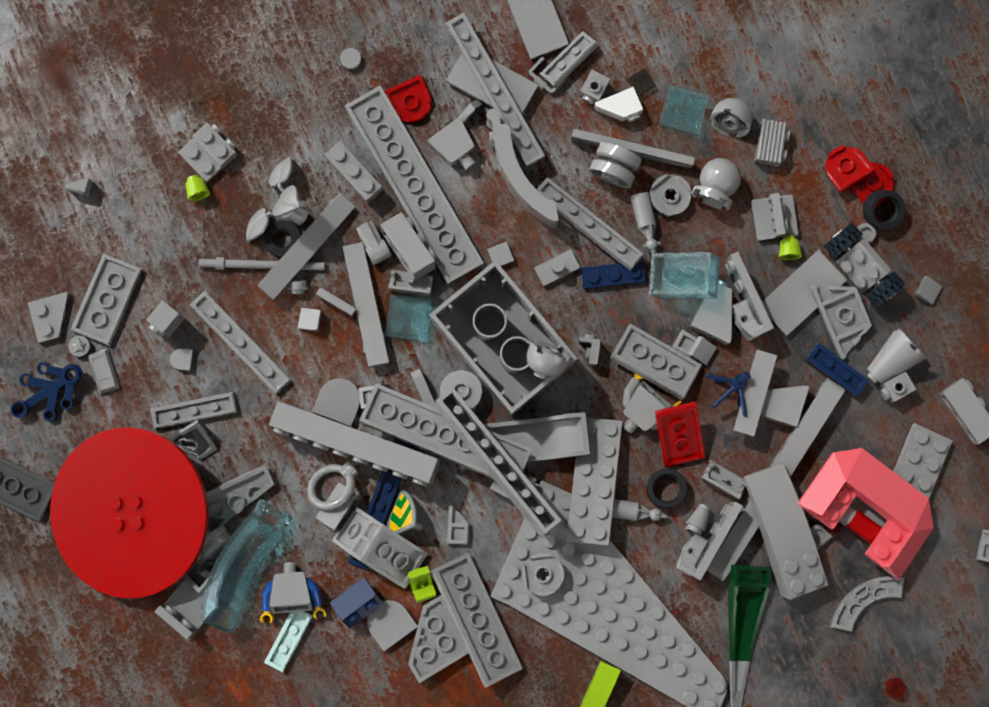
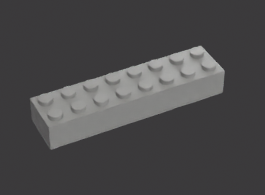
[269,401,441,487]

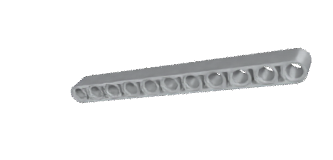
[706,378,845,581]

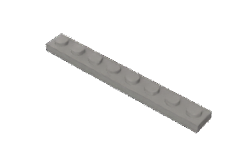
[446,13,545,167]

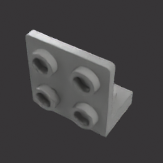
[155,579,217,639]

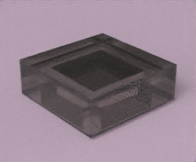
[627,68,656,97]

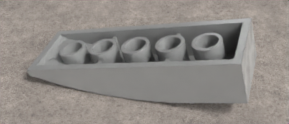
[744,463,828,600]

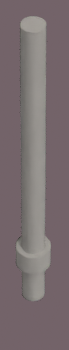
[199,257,325,271]

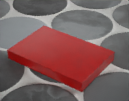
[654,401,706,467]

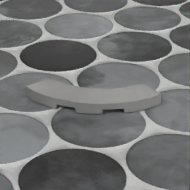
[830,576,905,632]

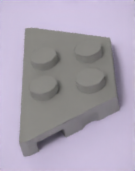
[809,285,872,360]

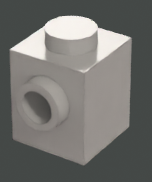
[579,70,610,105]
[880,371,916,403]

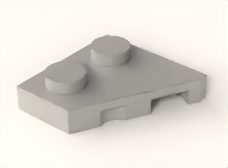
[28,292,69,343]

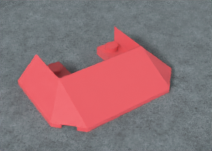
[797,448,934,580]

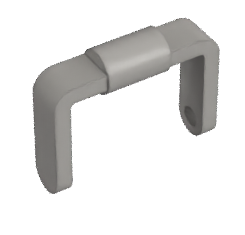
[529,56,567,94]

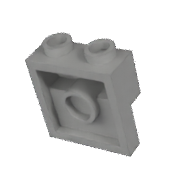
[178,122,237,183]

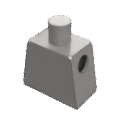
[427,117,475,170]

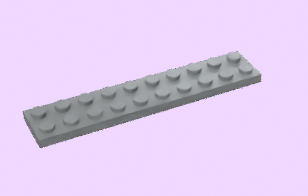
[345,85,484,284]

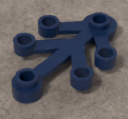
[10,362,83,421]

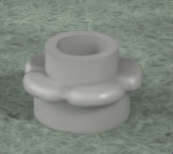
[287,280,308,294]

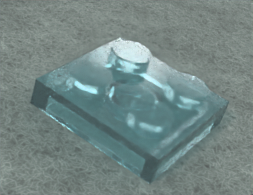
[658,85,710,136]
[385,294,432,341]

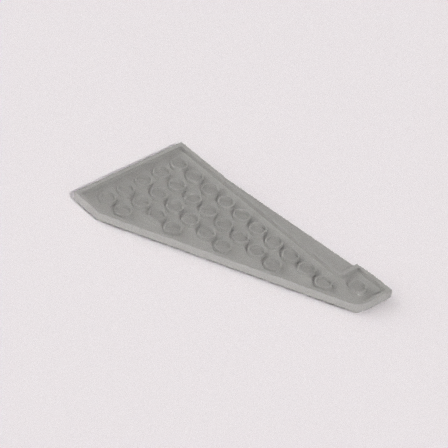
[490,481,727,707]

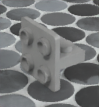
[751,193,798,241]

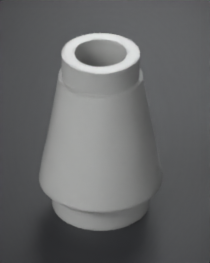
[685,504,711,536]

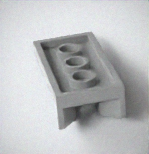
[724,252,774,341]
[676,502,743,580]

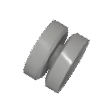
[589,142,642,188]

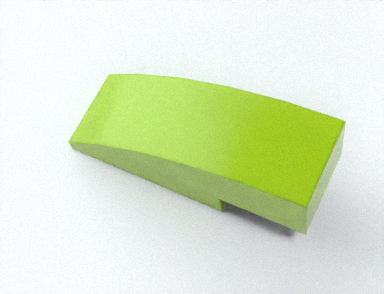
[580,661,621,707]

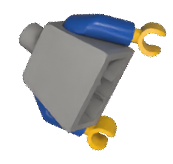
[260,562,326,624]

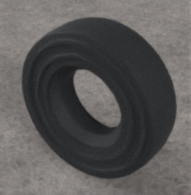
[264,220,301,258]

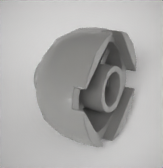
[710,98,753,137]
[526,340,571,379]

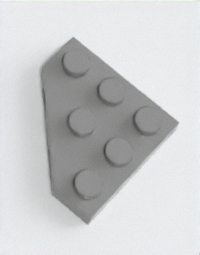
[408,595,468,683]

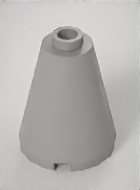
[867,328,926,384]

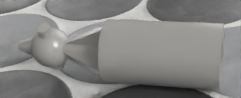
[630,192,660,255]
[612,499,666,521]

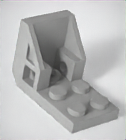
[332,506,428,589]

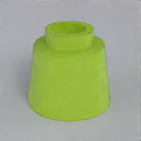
[185,175,210,202]
[779,235,802,260]

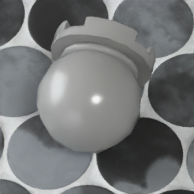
[691,158,741,211]

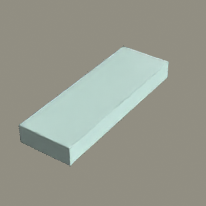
[264,611,313,673]

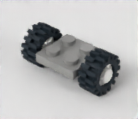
[823,222,905,308]

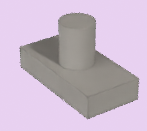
[534,249,580,287]

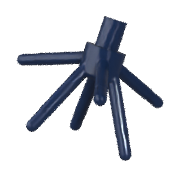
[706,372,751,417]

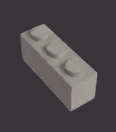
[324,141,383,205]
[380,212,437,281]
[938,378,989,445]

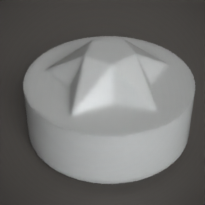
[68,336,91,357]

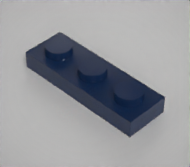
[581,261,646,289]
[805,343,869,398]

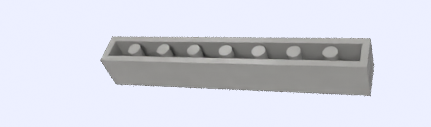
[434,387,562,538]

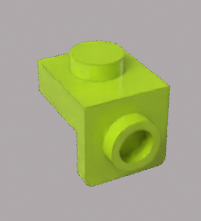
[408,566,436,603]

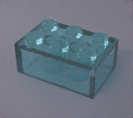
[649,252,720,299]

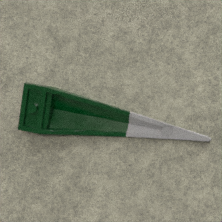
[728,565,771,707]

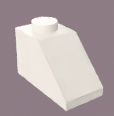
[594,87,643,122]

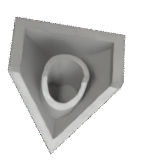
[170,420,217,460]
[184,559,233,595]

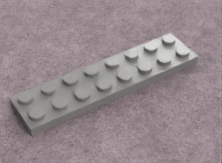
[359,383,532,479]

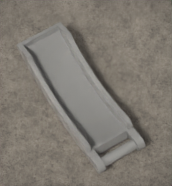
[486,109,559,228]
[459,412,590,470]

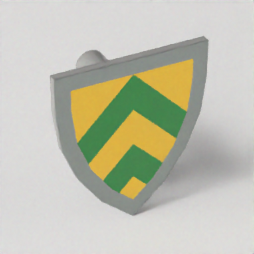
[387,489,422,534]

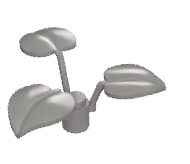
[246,156,308,243]

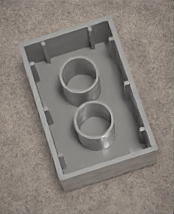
[429,260,578,416]

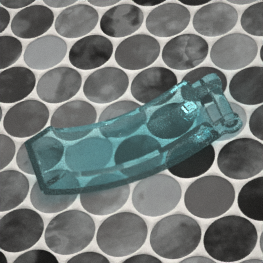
[201,499,292,634]

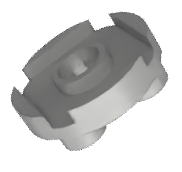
[649,174,691,217]
[521,553,564,596]

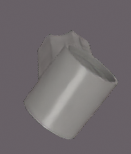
[356,221,392,265]

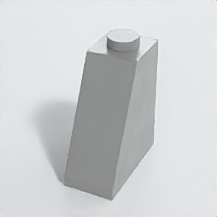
[689,280,732,345]
[760,385,809,428]

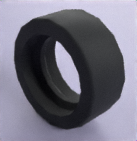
[863,189,905,230]
[646,468,687,509]

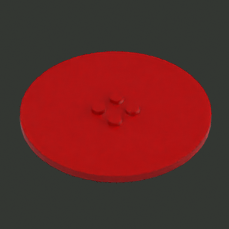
[50,427,209,598]

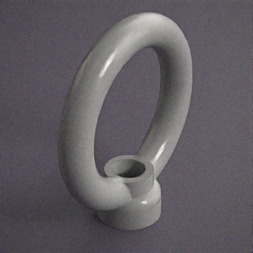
[307,461,359,510]

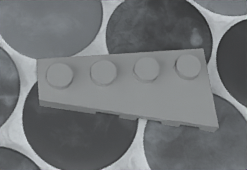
[206,464,274,531]

